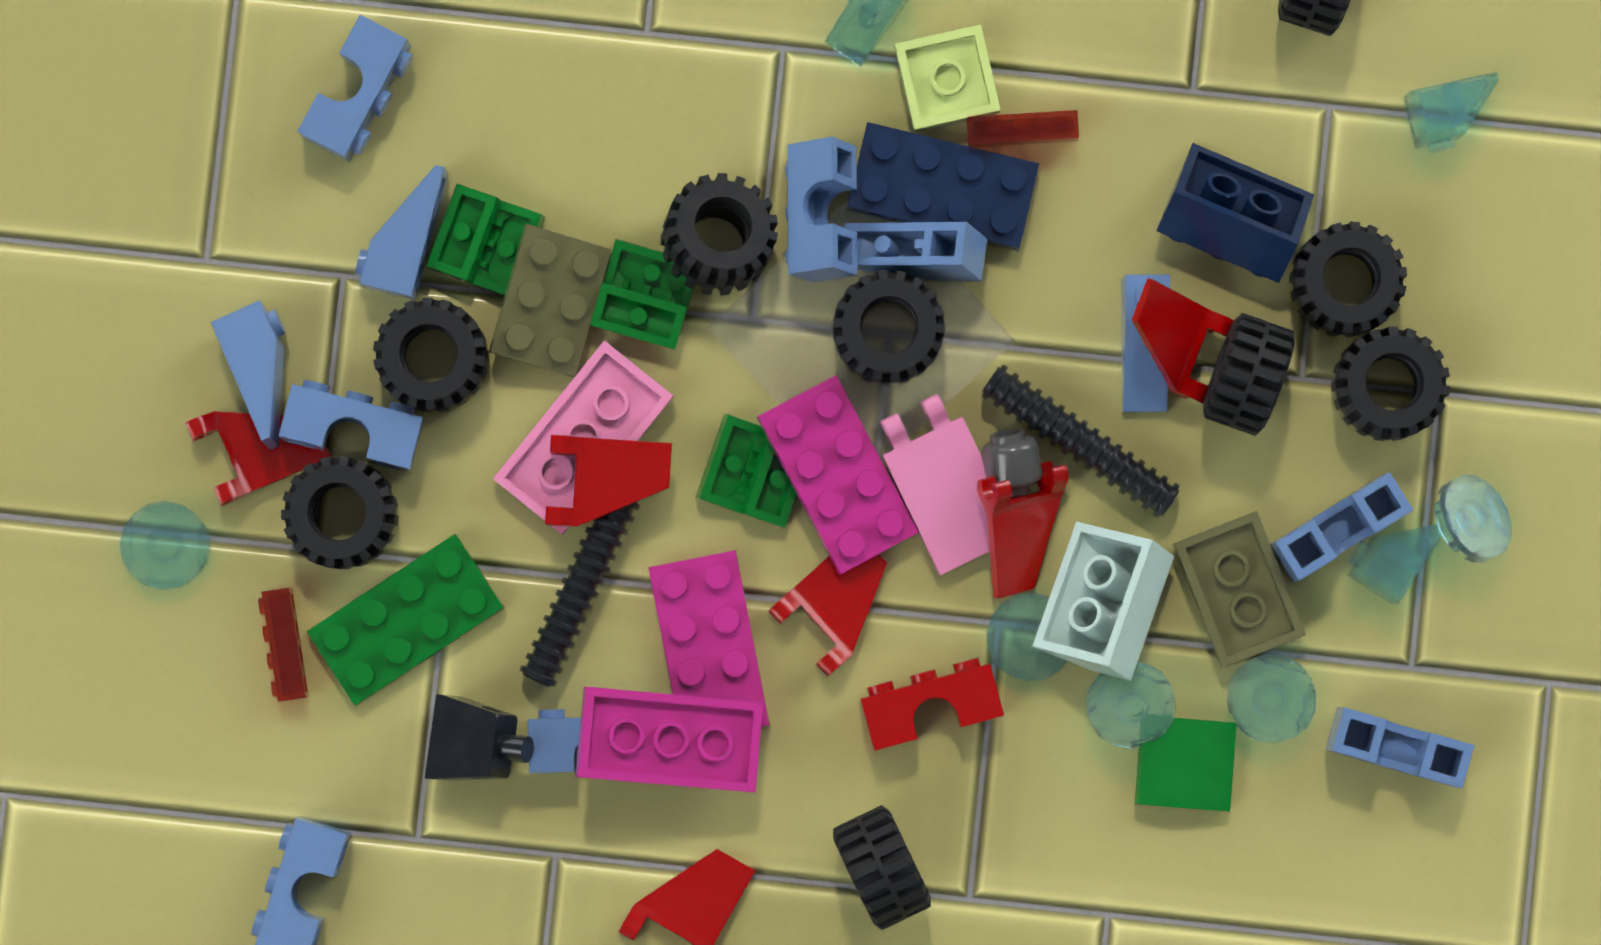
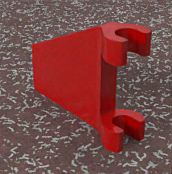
[1131,278,1234,404]
[185,411,332,506]
[545,435,672,527]
[977,461,1069,599]
[768,554,887,677]
[619,849,755,945]

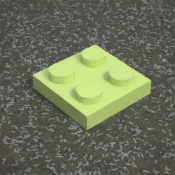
[894,24,1001,132]

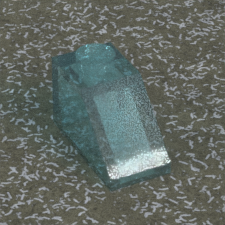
[825,0,909,67]
[1403,72,1499,153]
[1347,524,1447,604]

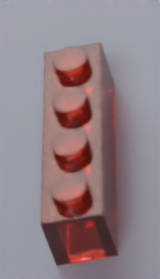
[966,110,1079,148]
[258,587,309,702]

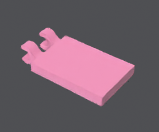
[880,394,990,575]

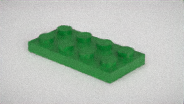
[306,534,505,706]

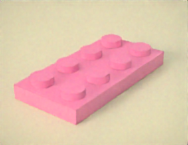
[493,340,674,535]

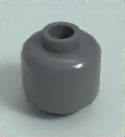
[981,428,1043,497]

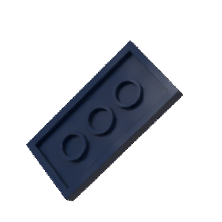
[846,122,1039,251]

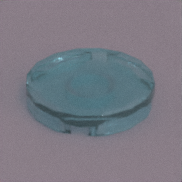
[1435,475,1512,563]
[120,501,211,590]
[986,593,1067,681]
[1227,654,1316,744]
[1085,662,1176,748]

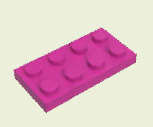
[756,375,919,574]
[648,550,770,727]
[575,687,763,793]

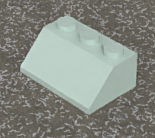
[1032,521,1174,681]

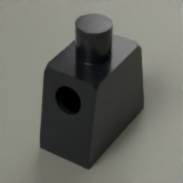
[425,694,534,781]

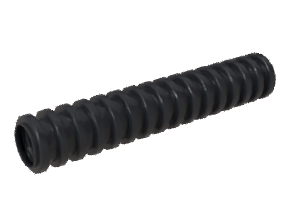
[981,365,1180,518]
[519,502,640,687]

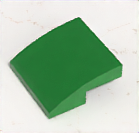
[426,184,545,296]
[590,239,695,350]
[695,414,796,528]
[1134,715,1237,812]

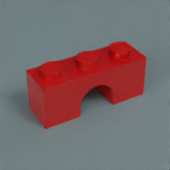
[860,658,1004,751]

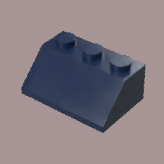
[1156,143,1315,283]

